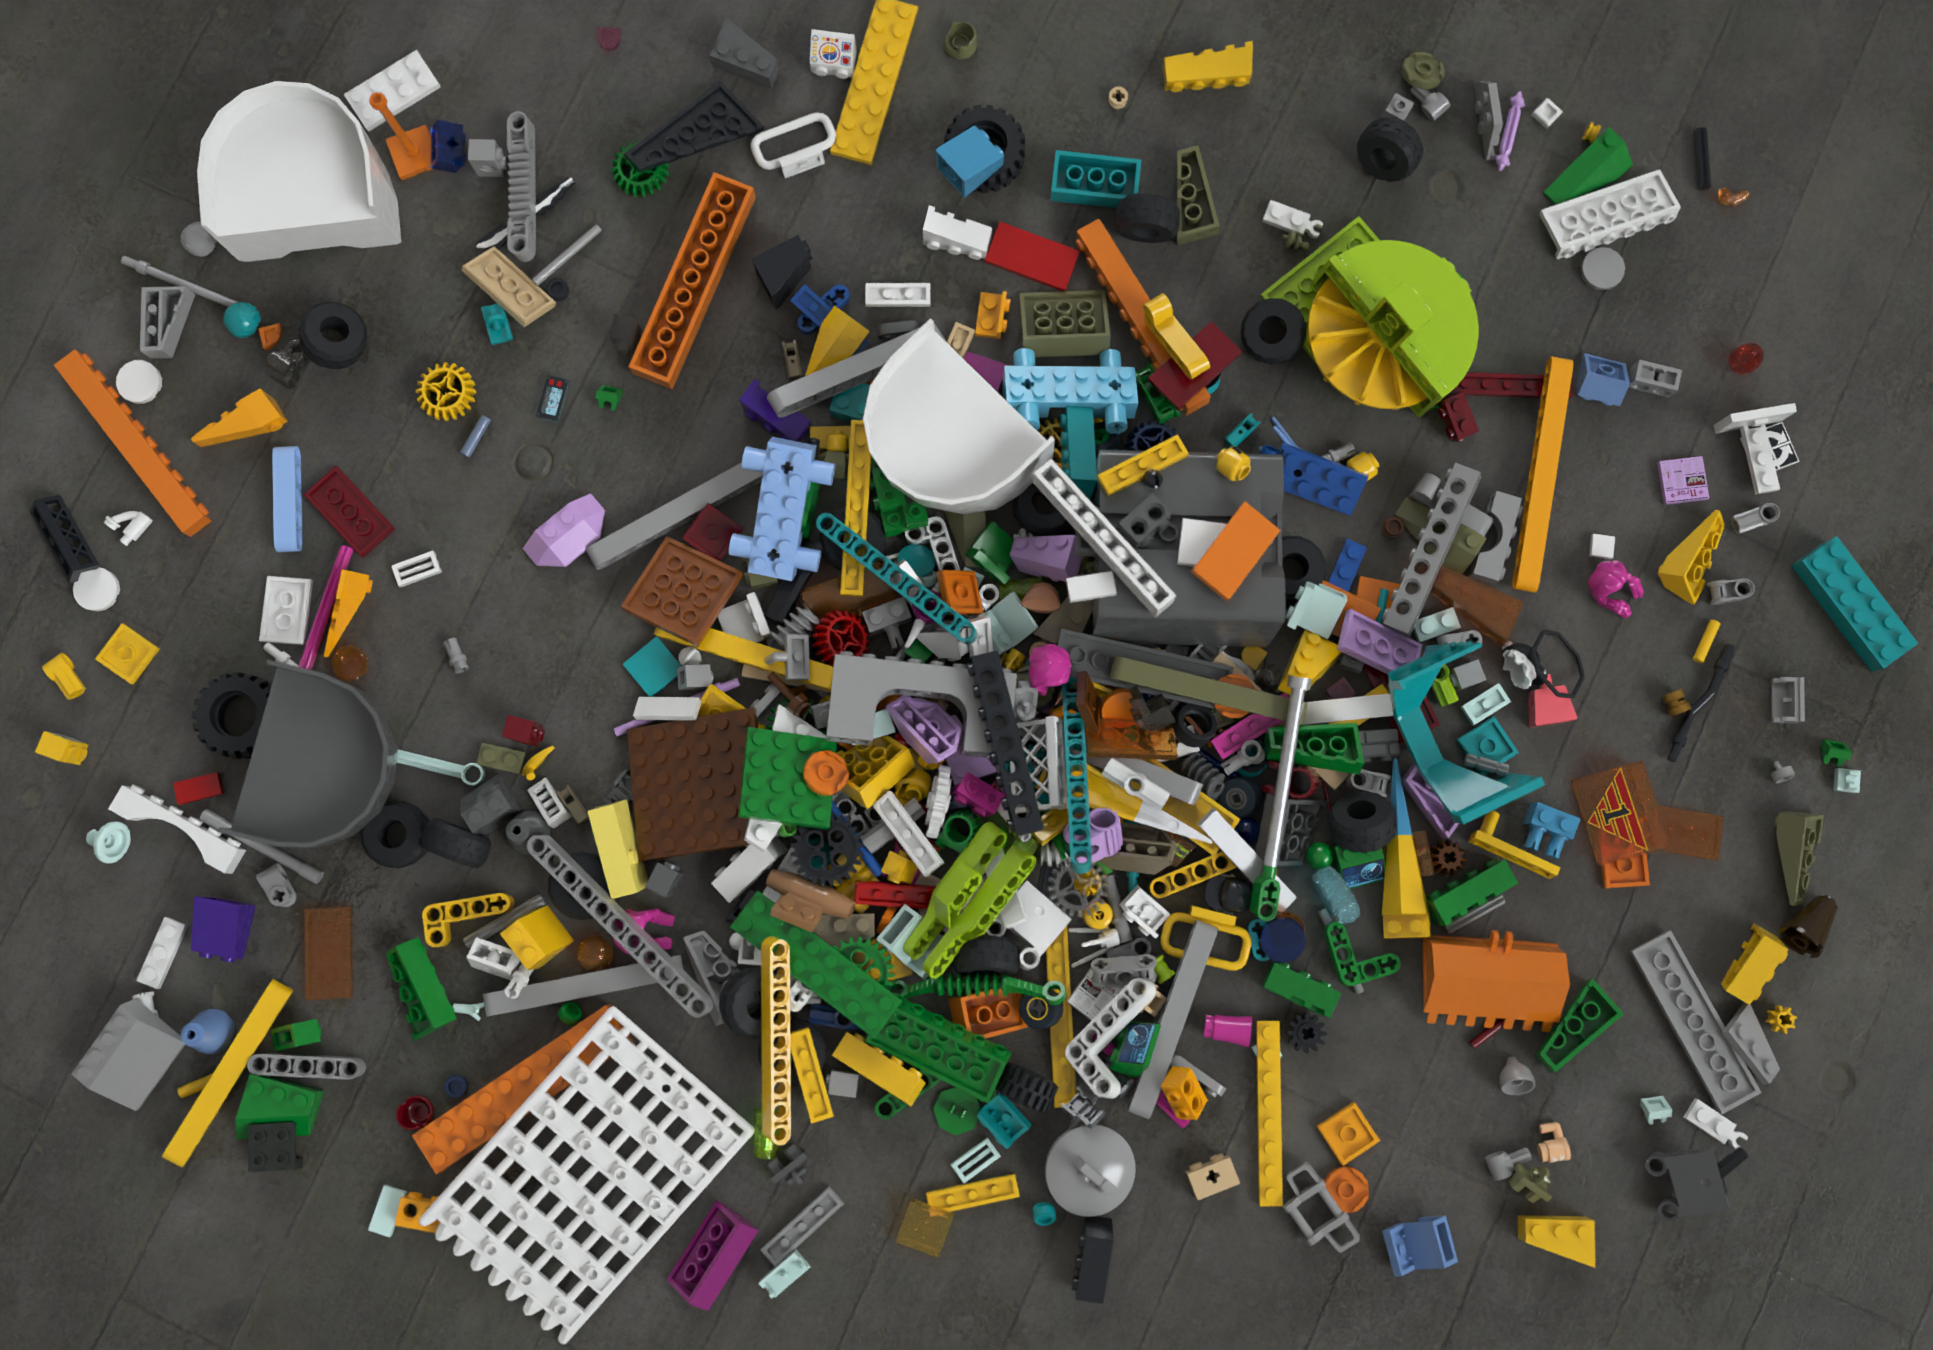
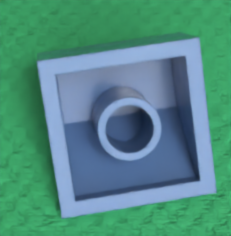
[1576,353,1630,406]

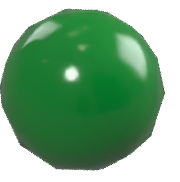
[1305,842,1334,870]

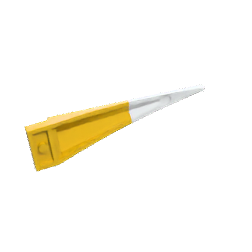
[1035,756,1213,844]

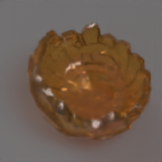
[331,644,369,682]
[576,935,614,972]

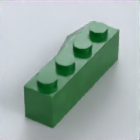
[386,937,457,1041]

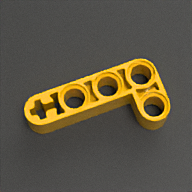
[1143,293,1210,380]
[422,893,515,947]

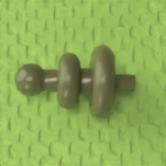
[1282,231,1309,250]

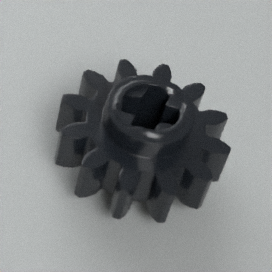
[1285,1013,1327,1054]

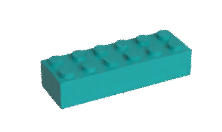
[1791,536,1919,672]

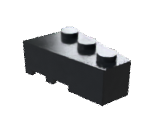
[1071,1216,1114,1304]

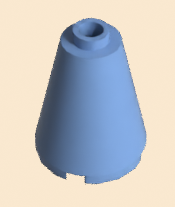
[181,1009,236,1055]

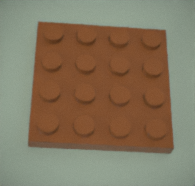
[621,536,743,647]

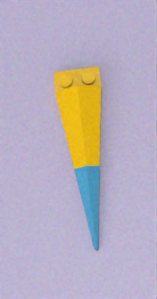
[1382,757,1431,939]

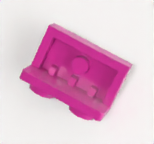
[949,772,1004,817]

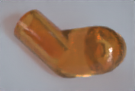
[1717,188,1750,207]

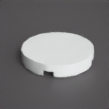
[116,360,162,404]
[73,568,120,612]

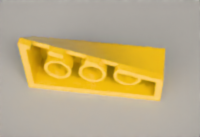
[1162,41,1253,92]

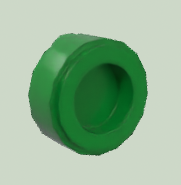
[558,1001,582,1026]

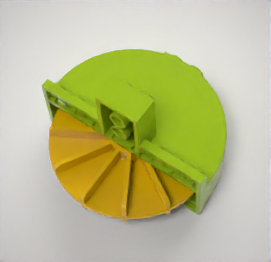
[1307,240,1479,417]

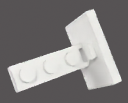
[1714,403,1797,495]

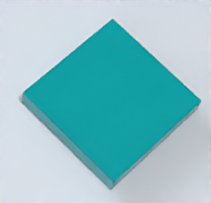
[623,636,681,697]
[1456,716,1519,776]

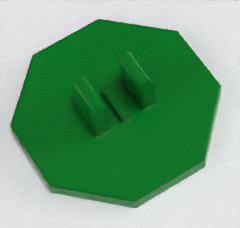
[933,1087,980,1135]

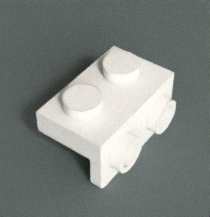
[1119,885,1171,938]

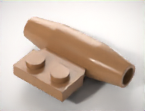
[766,869,856,932]

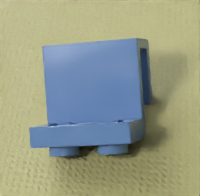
[1382,1216,1458,1277]

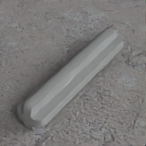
[1444,894,1505,933]

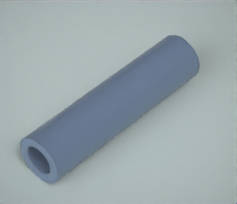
[460,415,491,458]

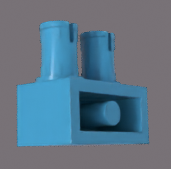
[1523,802,1580,859]

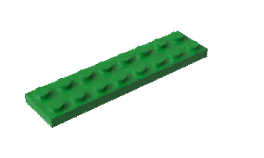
[730,891,903,1039]

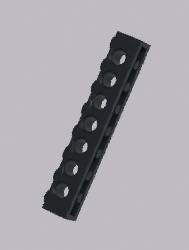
[967,650,1044,838]

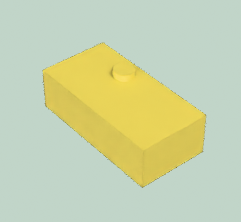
[588,799,648,899]

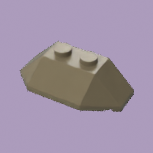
[1095,823,1177,875]

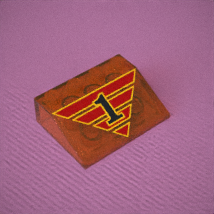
[1571,761,1672,866]

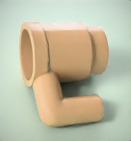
[1537,1122,1571,1163]

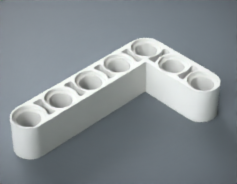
[1065,978,1156,1099]

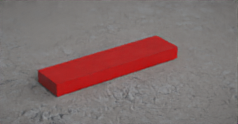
[853,880,936,909]

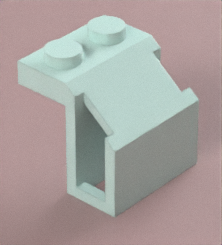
[1285,581,1348,639]
[876,904,943,980]

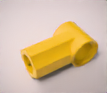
[42,653,86,700]

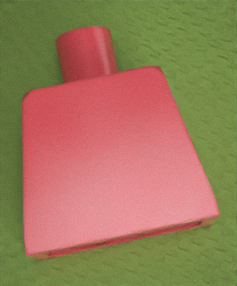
[1528,674,1577,728]

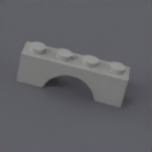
[1468,491,1523,585]

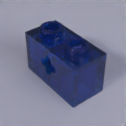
[430,120,466,173]

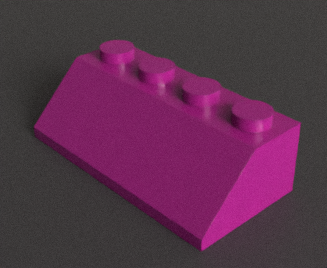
[666,1201,758,1311]

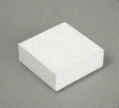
[1531,98,1563,129]
[1589,534,1615,559]

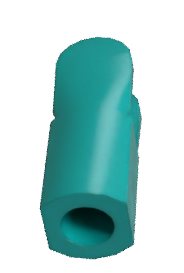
[1223,413,1261,448]

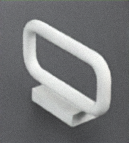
[751,112,836,178]

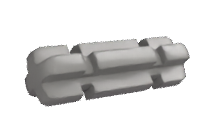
[1464,754,1509,776]

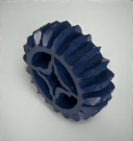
[1125,420,1181,451]

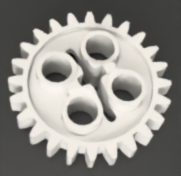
[925,765,952,839]

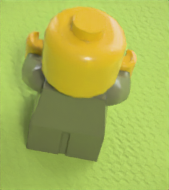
[820,430,849,479]

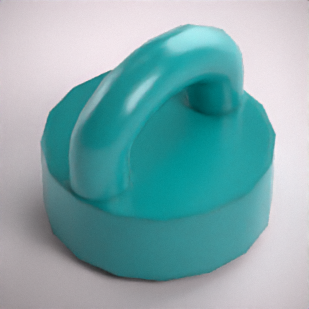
[1033,1202,1056,1226]

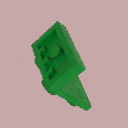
[964,521,1014,584]

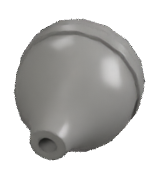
[1499,1056,1536,1095]

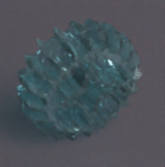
[1312,866,1360,925]

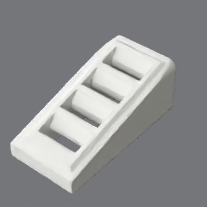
[527,777,572,828]

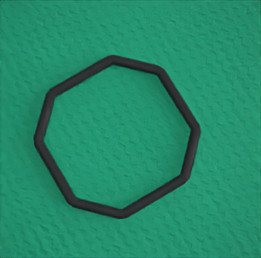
[1531,630,1585,698]

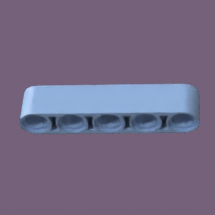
[272,446,302,553]

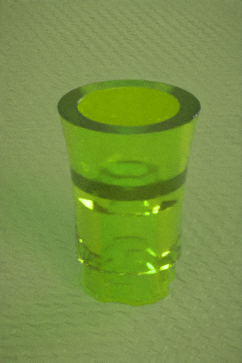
[999,575,1043,602]
[753,1107,779,1159]

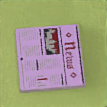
[1657,456,1709,505]

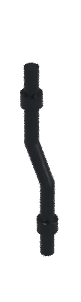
[1667,644,1734,762]

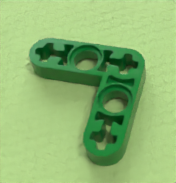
[1323,922,1401,986]

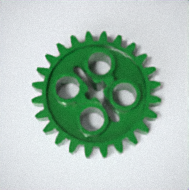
[833,935,895,987]

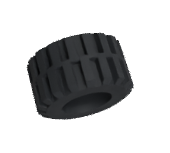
[995,1063,1059,1113]

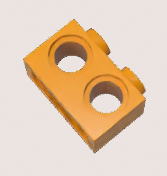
[1161,1066,1208,1120]
[395,1192,440,1233]

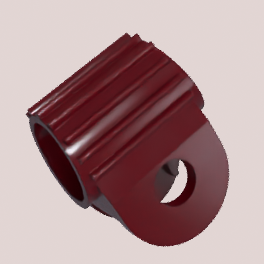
[1261,759,1321,800]

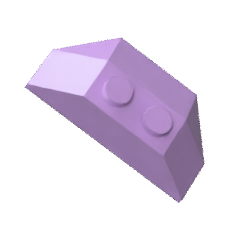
[523,494,605,567]
[886,695,963,763]

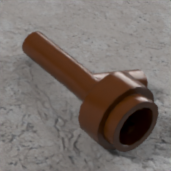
[767,672,811,717]

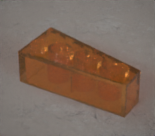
[1430,566,1524,645]

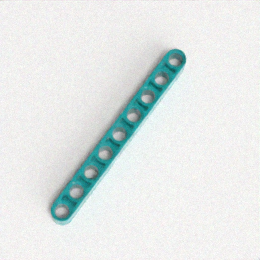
[816,513,978,645]
[1062,677,1092,874]

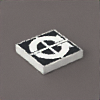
[1740,422,1799,471]

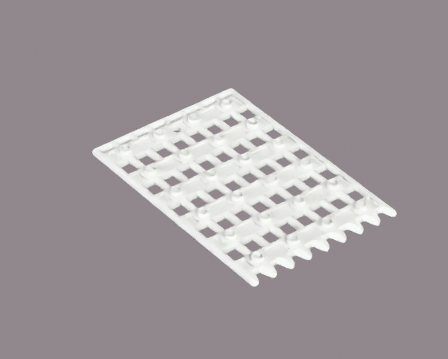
[419,1006,755,1344]

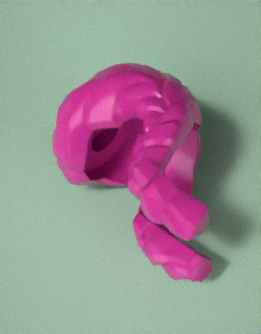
[1588,560,1644,618]
[1029,644,1072,696]
[613,908,675,954]

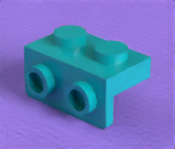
[976,1093,1031,1149]

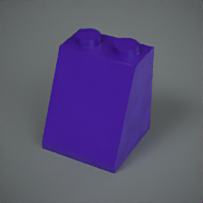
[191,896,256,963]

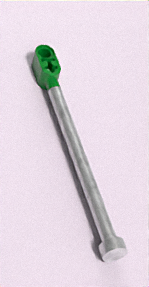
[1250,676,1311,921]

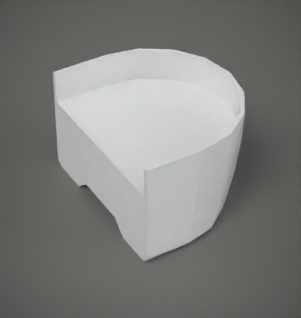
[197,81,401,262]
[863,318,1055,514]

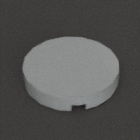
[1581,247,1625,290]

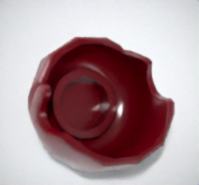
[396,1095,435,1131]

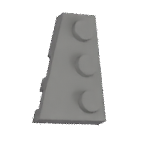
[1722,1003,1780,1085]

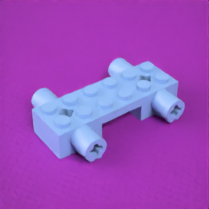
[729,437,836,581]

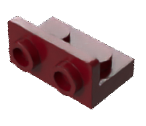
[1438,391,1479,442]

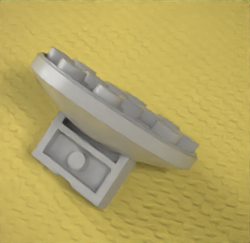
[1045,1124,1135,1217]

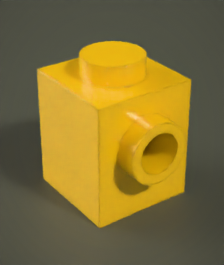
[881,850,918,884]

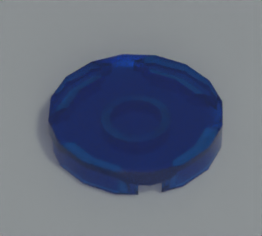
[1260,917,1306,963]

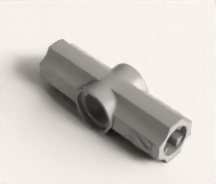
[861,798,926,854]

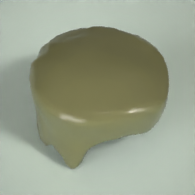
[944,21,978,59]

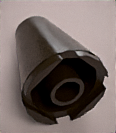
[1778,895,1838,958]

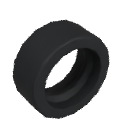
[1172,703,1217,748]

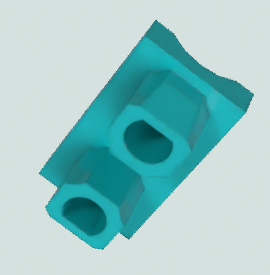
[481,303,513,345]

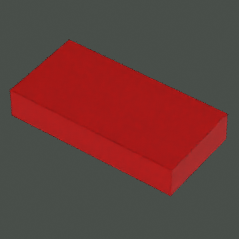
[173,772,224,805]

